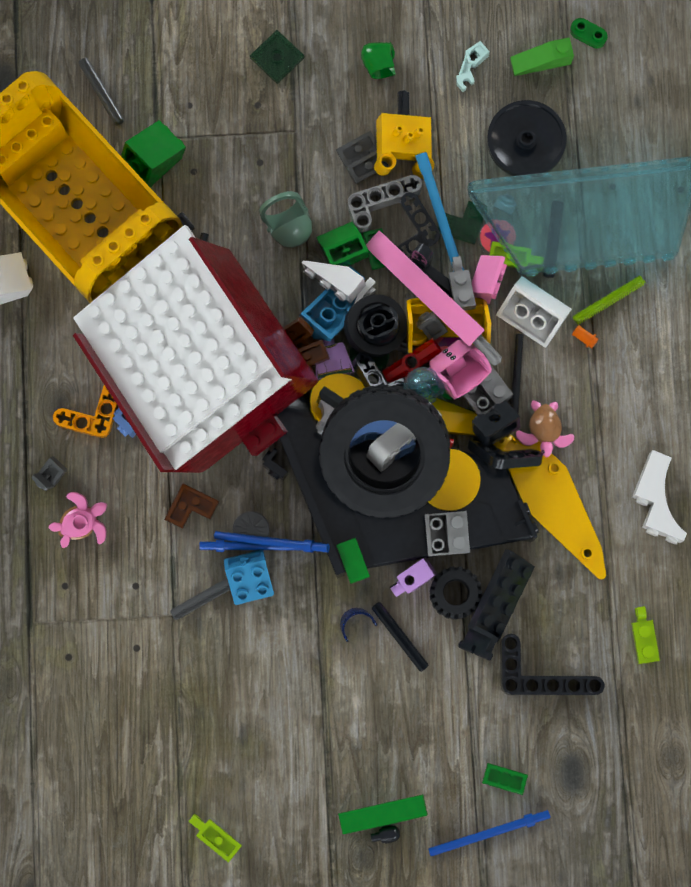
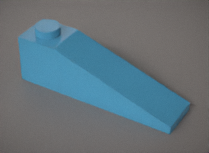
[299,266,365,341]

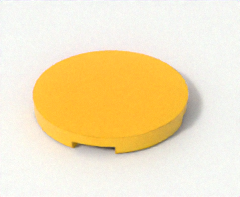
[310,374,365,422]
[427,449,481,511]

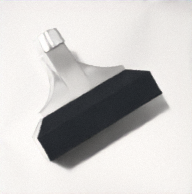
[316,386,343,435]

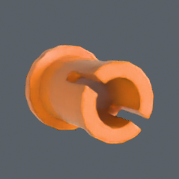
[572,325,599,349]

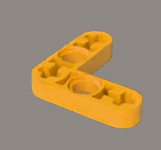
[53,385,118,438]

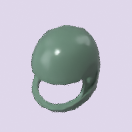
[259,191,312,248]

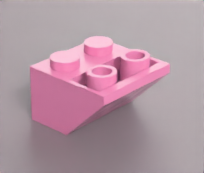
[471,255,507,305]

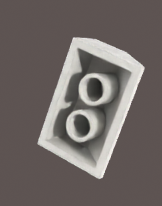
[496,276,572,348]

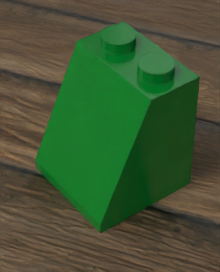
[121,120,186,188]

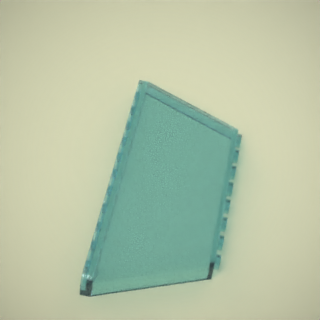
[467,157,691,277]

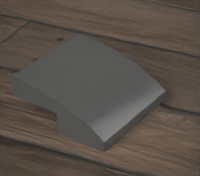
[336,130,388,184]

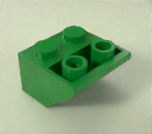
[316,222,369,267]

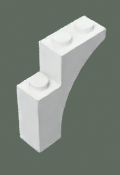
[632,450,687,544]

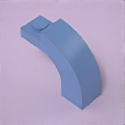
[350,420,416,460]

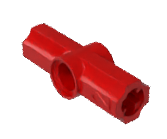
[382,338,442,383]

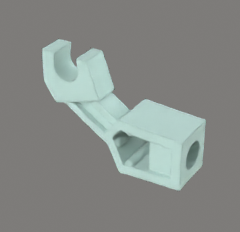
[456,41,490,92]

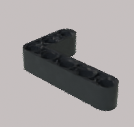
[500,634,605,695]

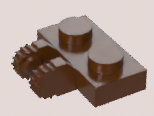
[283,316,316,349]

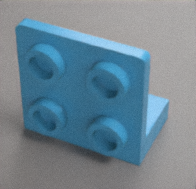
[224,550,274,605]

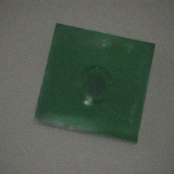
[250,30,305,84]

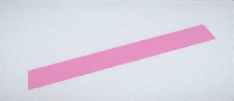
[366,230,484,346]

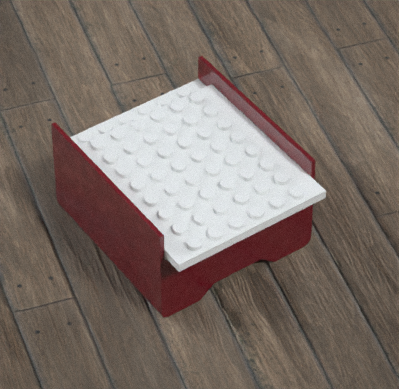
[73,225,319,473]

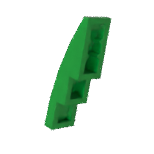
[338,794,428,834]

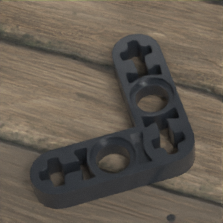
[397,192,440,260]
[411,243,453,298]
[352,352,424,393]
[468,436,543,469]

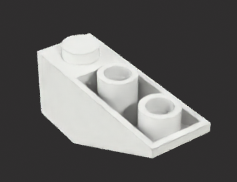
[302,261,366,303]

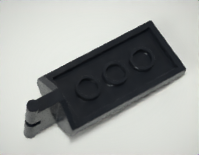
[458,549,535,661]

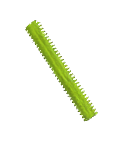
[572,276,645,325]

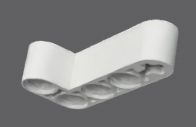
[367,402,442,472]

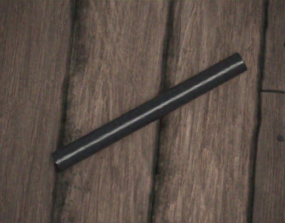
[511,334,524,414]

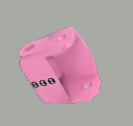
[428,339,492,400]

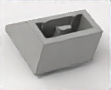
[463,362,513,415]
[425,511,470,556]

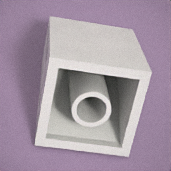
[0,252,33,305]

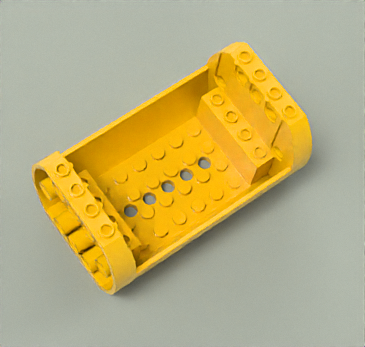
[0,71,183,303]

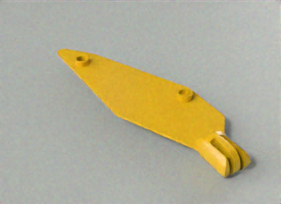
[493,421,606,580]

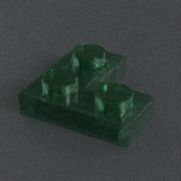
[438,201,488,245]

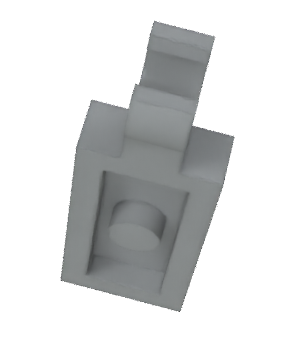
[448,256,476,311]

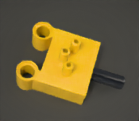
[374,90,435,179]

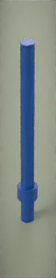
[214,531,330,553]
[200,540,322,552]
[428,810,551,857]

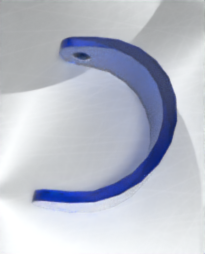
[340,608,377,642]

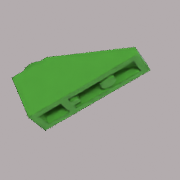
[510,37,574,76]

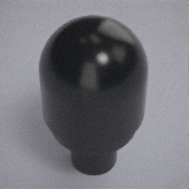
[371,825,400,844]

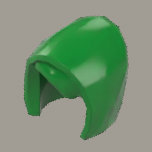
[361,42,396,79]

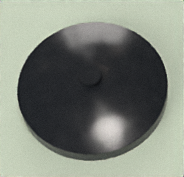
[487,100,567,178]

